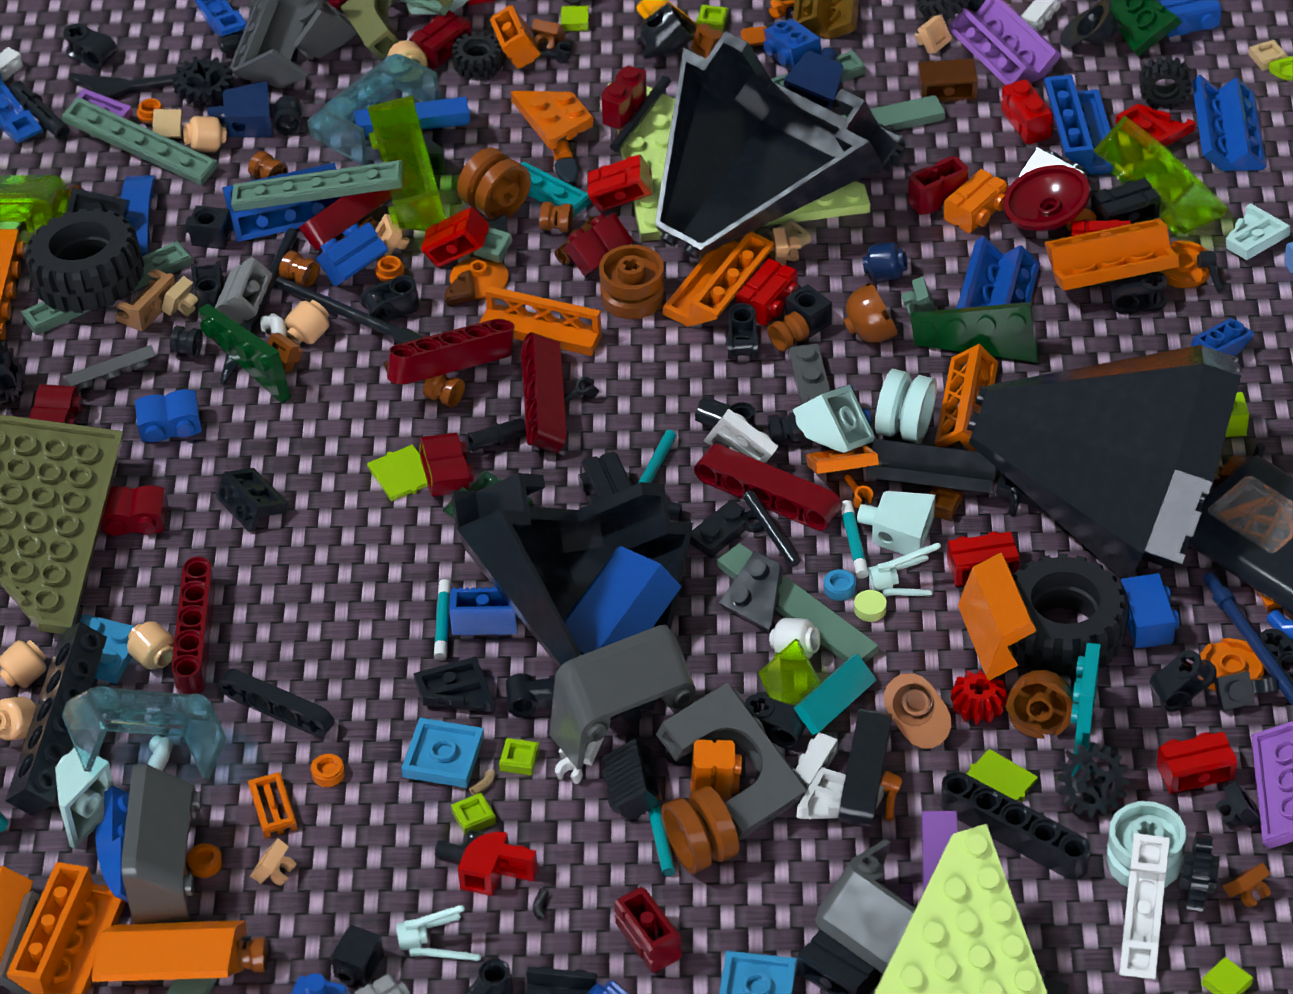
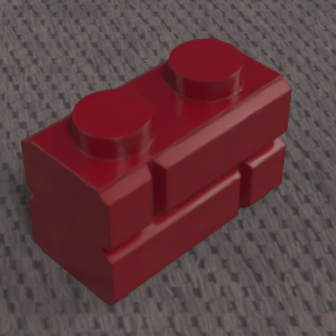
[409,10,472,70]
[614,887,682,973]

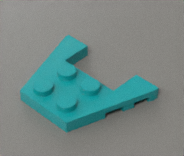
[1071,643,1100,777]

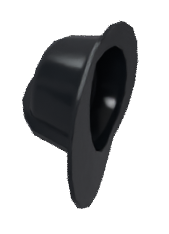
[1060,0,1122,47]

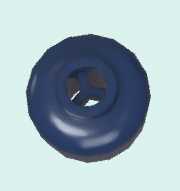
[863,242,908,283]

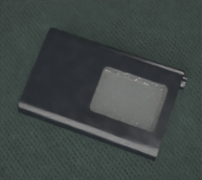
[1188,455,1293,614]

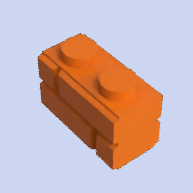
[490,5,540,69]
[944,169,1008,234]
[690,740,742,803]

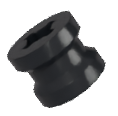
[170,325,203,358]

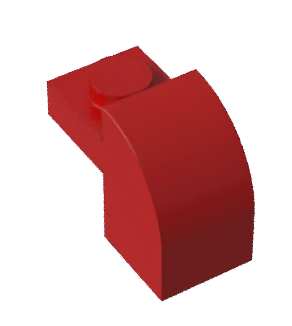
[457,832,538,896]

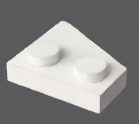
[704,409,778,463]
[796,767,884,819]

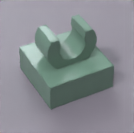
[473,227,512,263]
[901,277,936,316]

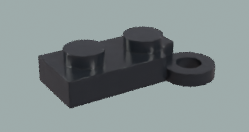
[689,500,764,558]

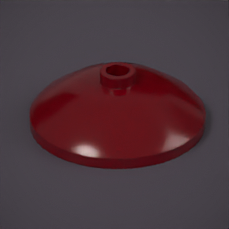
[1003,165,1091,231]

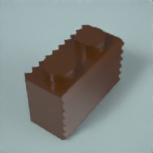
[917,59,978,103]

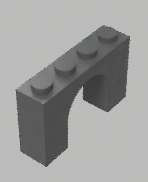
[656,683,807,841]

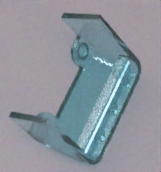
[308,54,440,165]
[62,686,227,780]

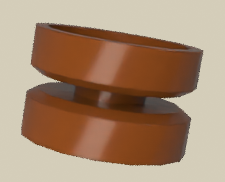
[457,147,531,221]
[599,244,665,319]
[661,786,739,874]

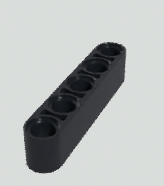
[838,709,892,827]
[941,772,1090,880]

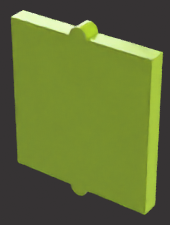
[367,444,427,501]
[966,749,1038,802]

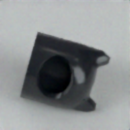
[636,2,694,60]

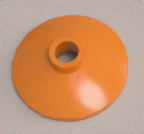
[450,256,509,299]

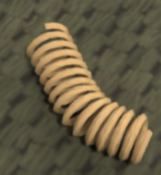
[469,768,495,795]

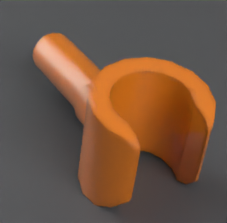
[768,0,795,19]
[844,475,873,508]
[880,771,902,820]

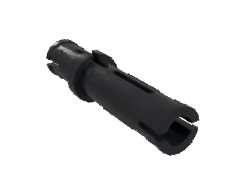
[9,81,70,140]

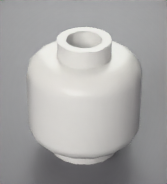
[769,618,820,661]

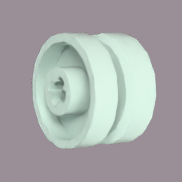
[875,368,937,444]
[1107,801,1186,888]

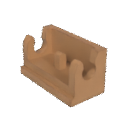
[115,269,176,332]

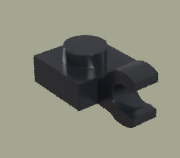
[1214,670,1278,710]

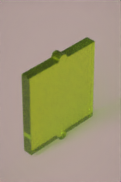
[758,639,820,705]

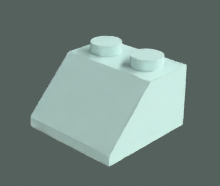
[793,385,876,453]
[55,745,114,849]

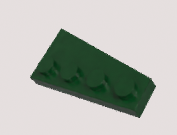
[1110,0,1182,57]
[910,302,1039,363]
[198,304,291,404]

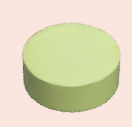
[854,590,887,622]

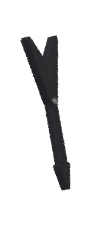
[69,73,173,100]

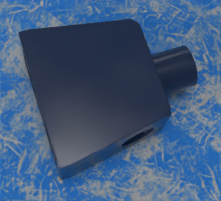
[783,47,844,111]
[207,81,273,138]

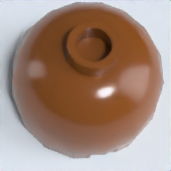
[843,282,898,343]
[1006,670,1074,738]

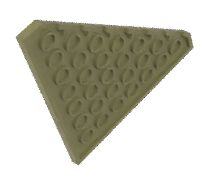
[0,415,124,634]

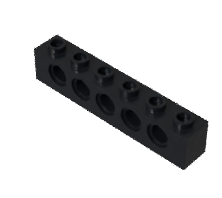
[5,622,107,816]

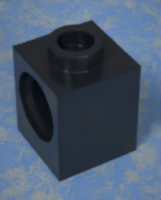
[185,205,233,250]
[786,284,832,338]
[330,924,384,987]

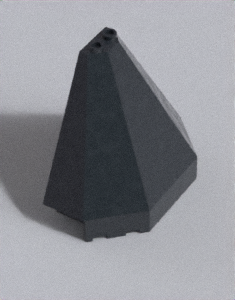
[655,31,902,260]
[967,345,1241,578]
[451,473,693,722]

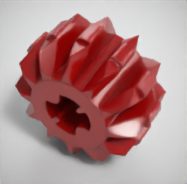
[950,669,1008,725]

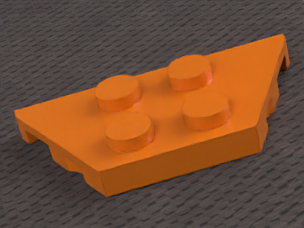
[511,91,593,150]

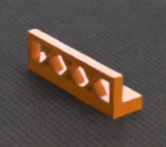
[479,286,602,356]
[934,344,998,451]

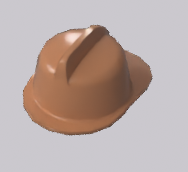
[884,673,952,748]

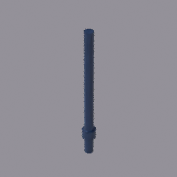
[1203,572,1293,707]

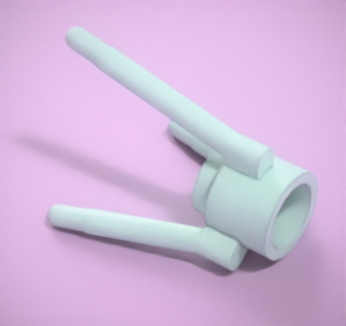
[868,543,941,597]
[397,905,482,961]

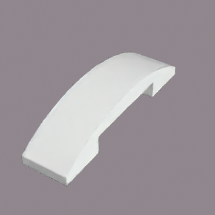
[1119,833,1170,979]

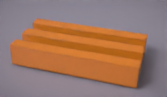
[248,772,298,838]

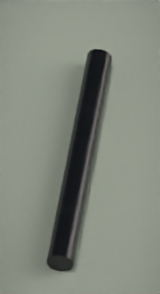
[610,75,671,153]

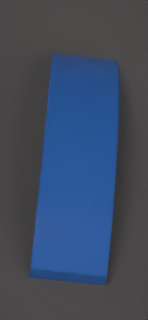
[194,0,247,36]
[0,72,43,143]
[121,175,156,256]

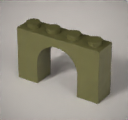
[341,0,453,60]

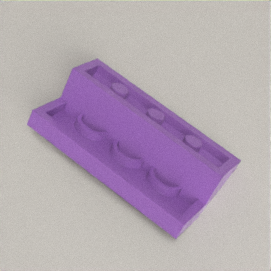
[948,0,1062,85]

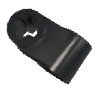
[63,24,117,70]
[191,261,224,309]
[1108,271,1167,314]
[359,275,420,322]
[727,303,758,359]
[1149,650,1217,712]
[745,694,806,749]

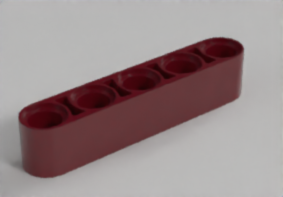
[298,155,418,251]
[387,319,515,385]
[521,332,567,454]
[694,444,843,531]
[172,556,215,698]

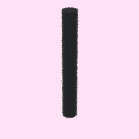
[743,490,801,567]

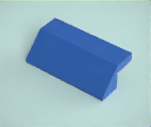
[1044,75,1121,175]
[1192,75,1267,171]
[354,97,470,139]
[222,162,342,242]
[957,236,1040,309]
[564,546,682,655]

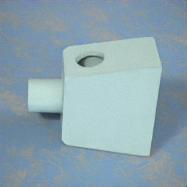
[857,491,935,555]

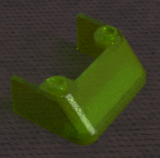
[367,95,446,231]
[1093,116,1229,235]

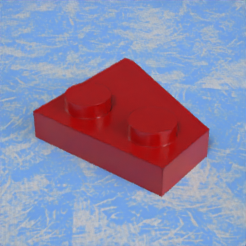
[1115,104,1195,153]

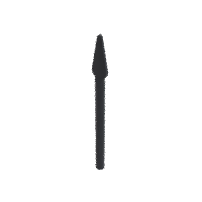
[220,228,298,384]
[275,276,424,344]

